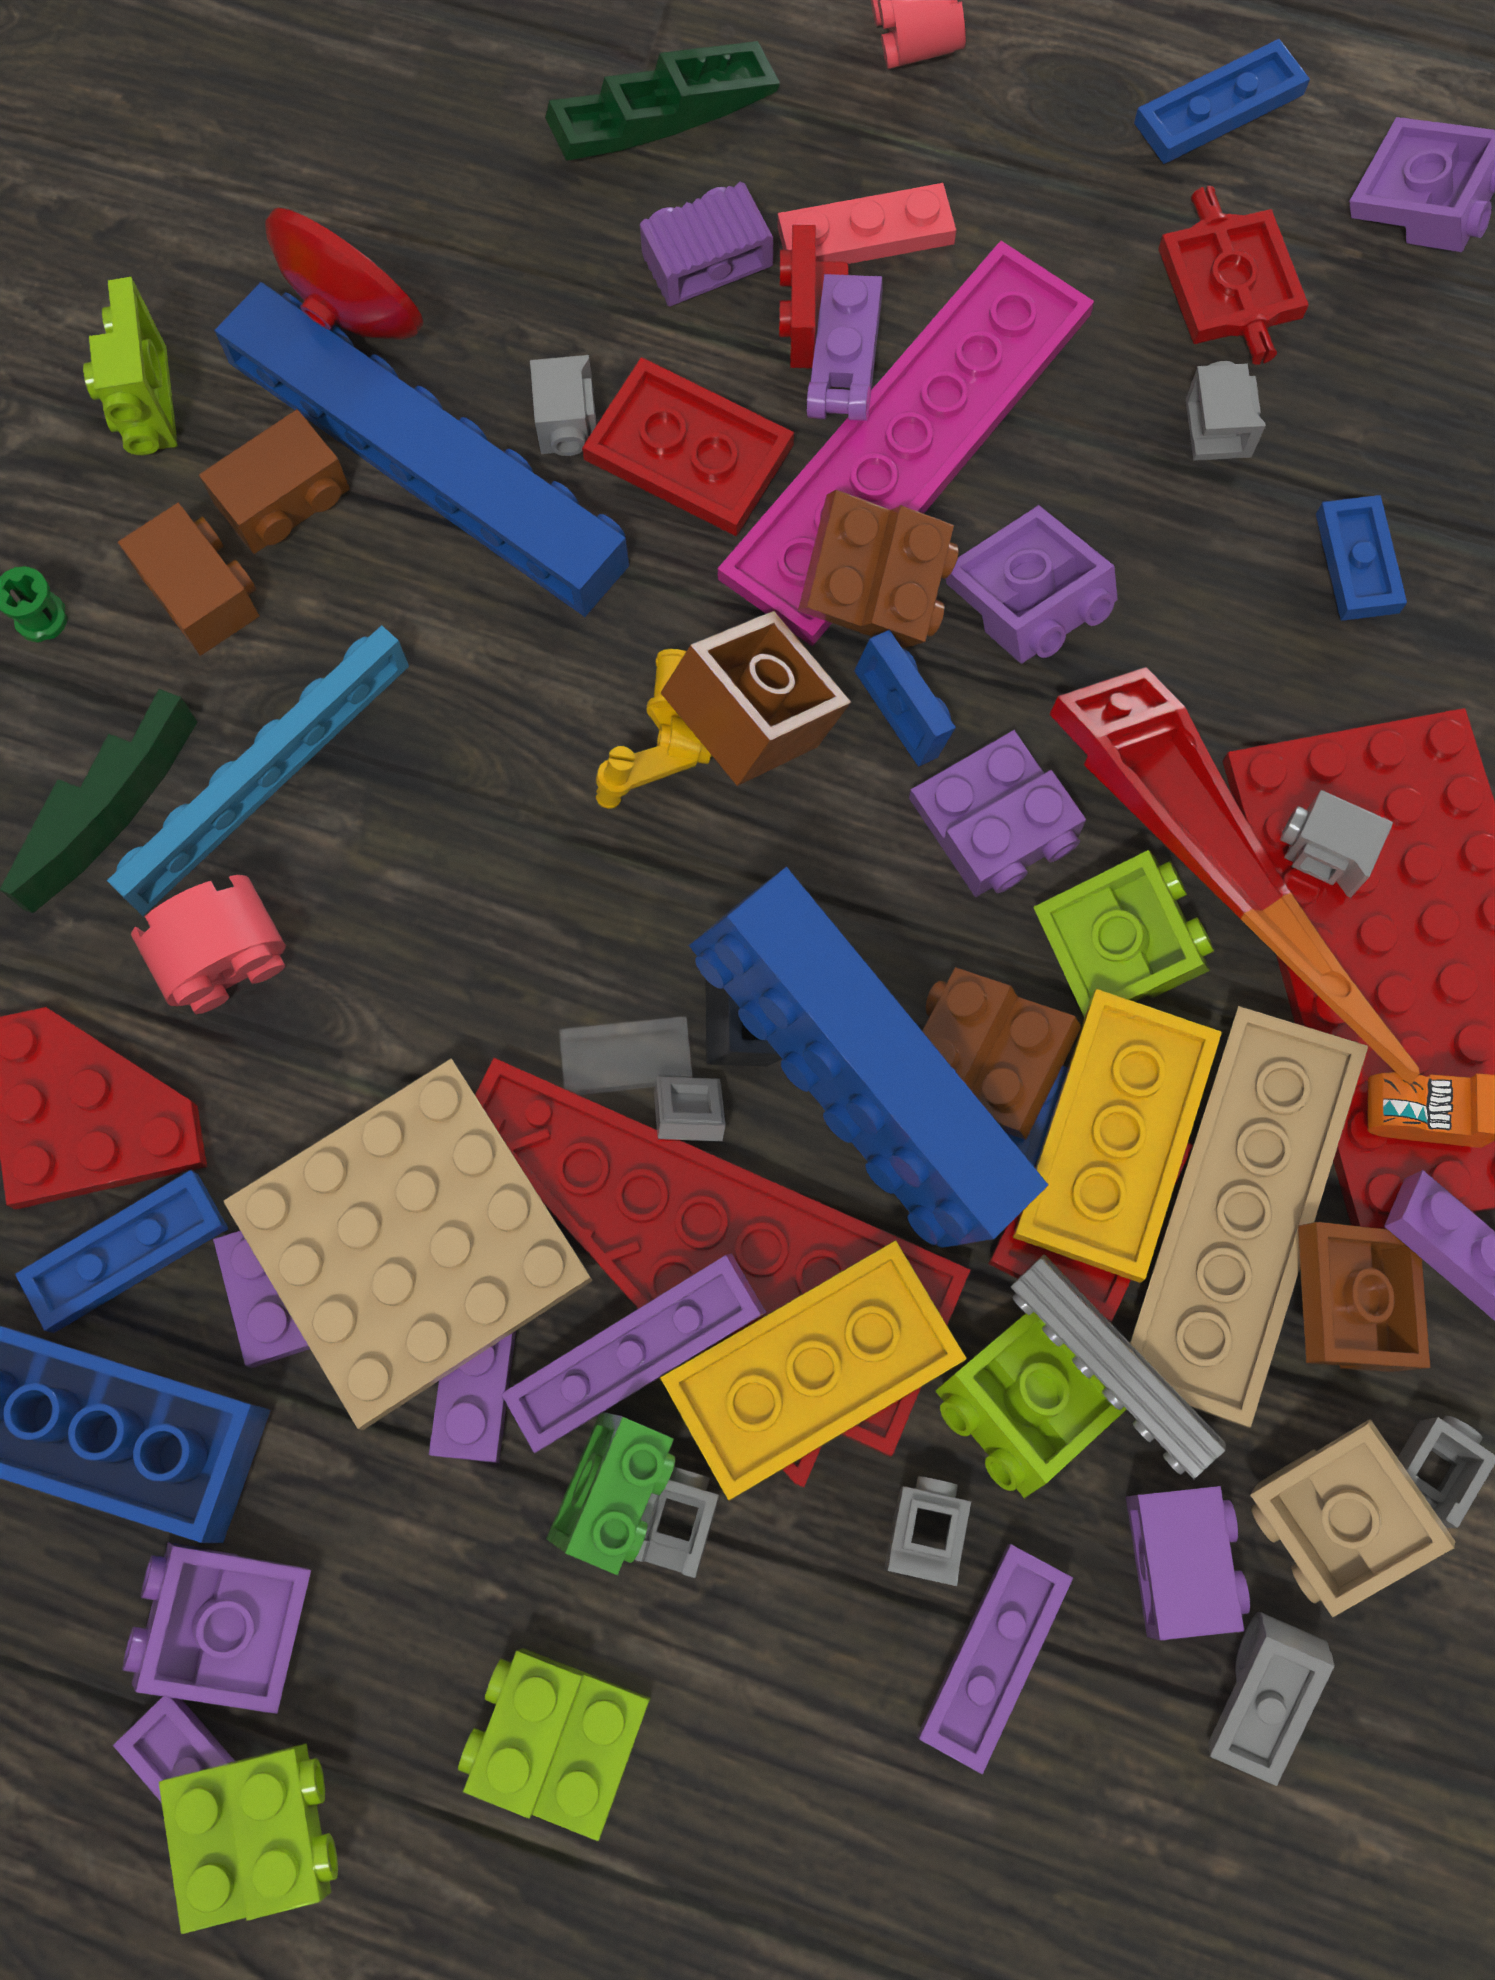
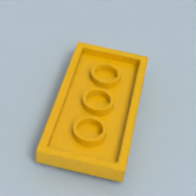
[1013,989,1222,1283]
[660,1241,967,1501]

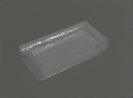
[559,1017,692,1095]

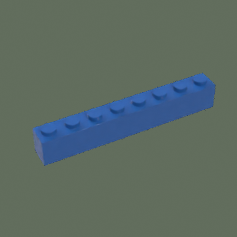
[214,282,629,617]

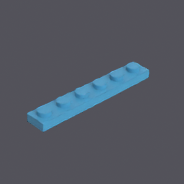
[107,625,409,916]

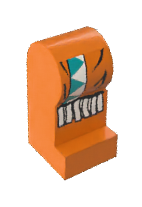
[1368,1072,1495,1148]

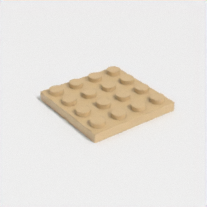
[223,1058,593,1430]

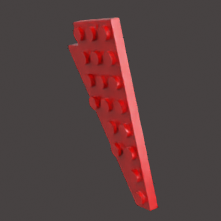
[475,1058,970,1488]

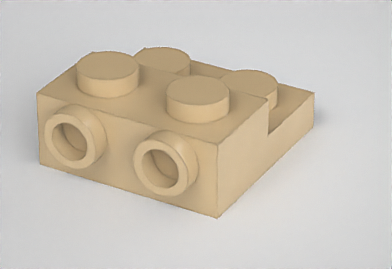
[1250,1419,1455,1617]

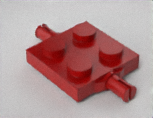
[1158,186,1309,365]

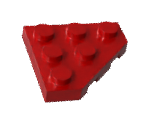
[0,1007,207,1210]

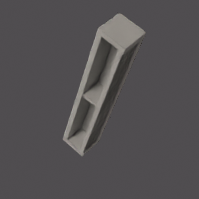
[1011,1254,1225,1479]

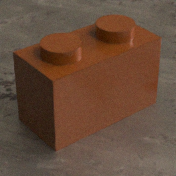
[199,409,350,554]
[118,502,260,656]

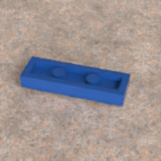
[1134,39,1310,164]
[15,1170,228,1333]

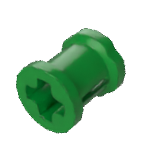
[0,566,68,643]

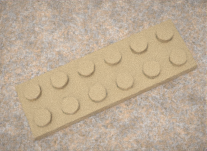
[1130,1006,1368,1428]

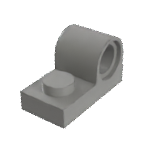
[1208,1612,1335,1786]

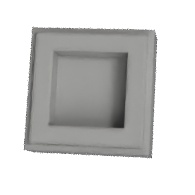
[654,1076,725,1141]

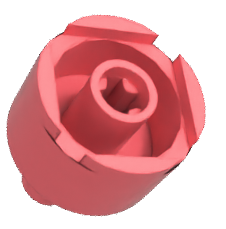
[871,0,966,69]
[131,875,286,1014]

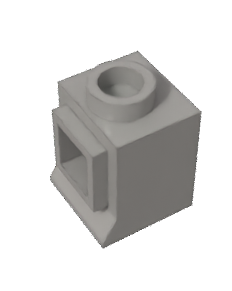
[530,355,597,456]
[1185,361,1266,461]
[1280,790,1393,898]
[1397,1416,1495,1528]
[635,1467,720,1578]
[884,1476,971,1586]

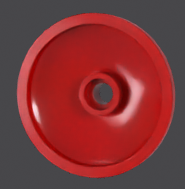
[265,208,424,340]

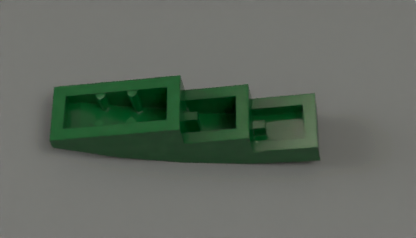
[545,41,780,161]
[0,689,198,913]

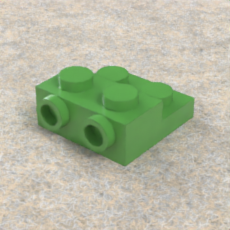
[546,1412,675,1575]

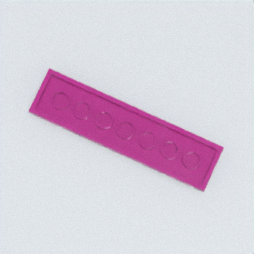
[717,241,1094,646]

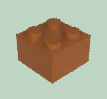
[660,611,851,786]

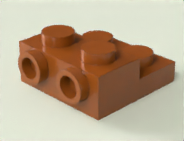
[798,490,959,648]
[922,967,1081,1140]
[1298,1222,1430,1372]

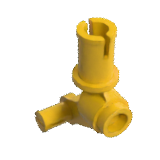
[596,649,711,809]

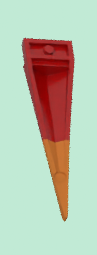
[1049,667,1420,1085]

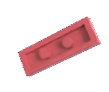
[778,183,956,264]

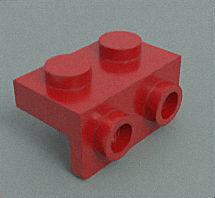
[779,225,848,368]

